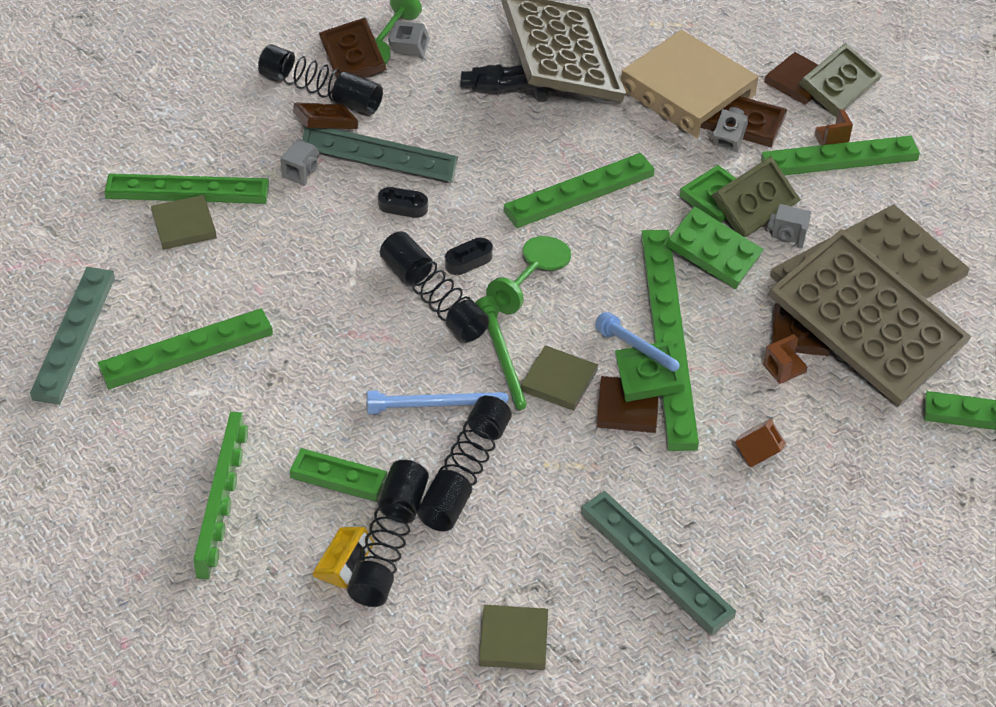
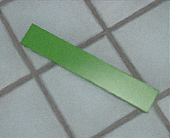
[104,173,269,204]

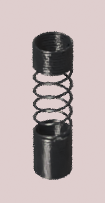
[258,44,383,115]
[380,231,489,343]
[417,395,512,532]
[347,459,429,607]

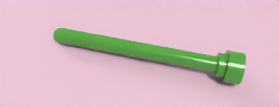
[475,296,527,410]

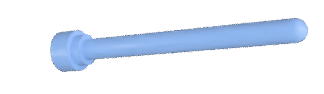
[595,312,680,372]
[367,391,509,415]

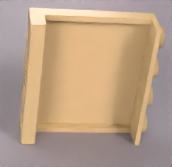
[621,29,759,138]

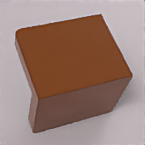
[815,109,853,145]
[763,334,808,384]
[735,418,786,467]

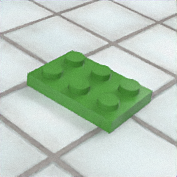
[666,206,764,289]

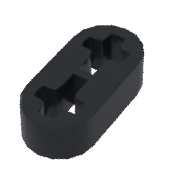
[378,187,428,218]
[445,238,493,275]

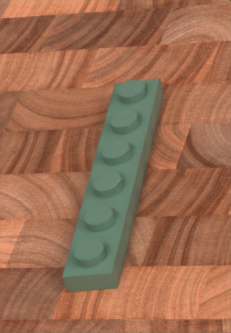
[302,126,459,182]
[30,267,115,405]
[581,491,736,635]

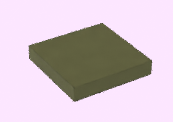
[151,195,217,250]
[521,345,598,411]
[479,605,548,670]

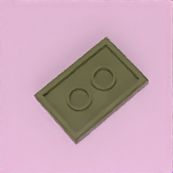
[799,43,883,117]
[711,156,801,237]

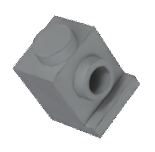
[388,21,430,59]
[712,107,748,151]
[280,139,319,186]
[768,204,812,249]

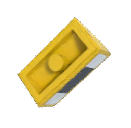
[312,527,374,589]

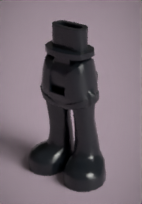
[460,64,547,101]

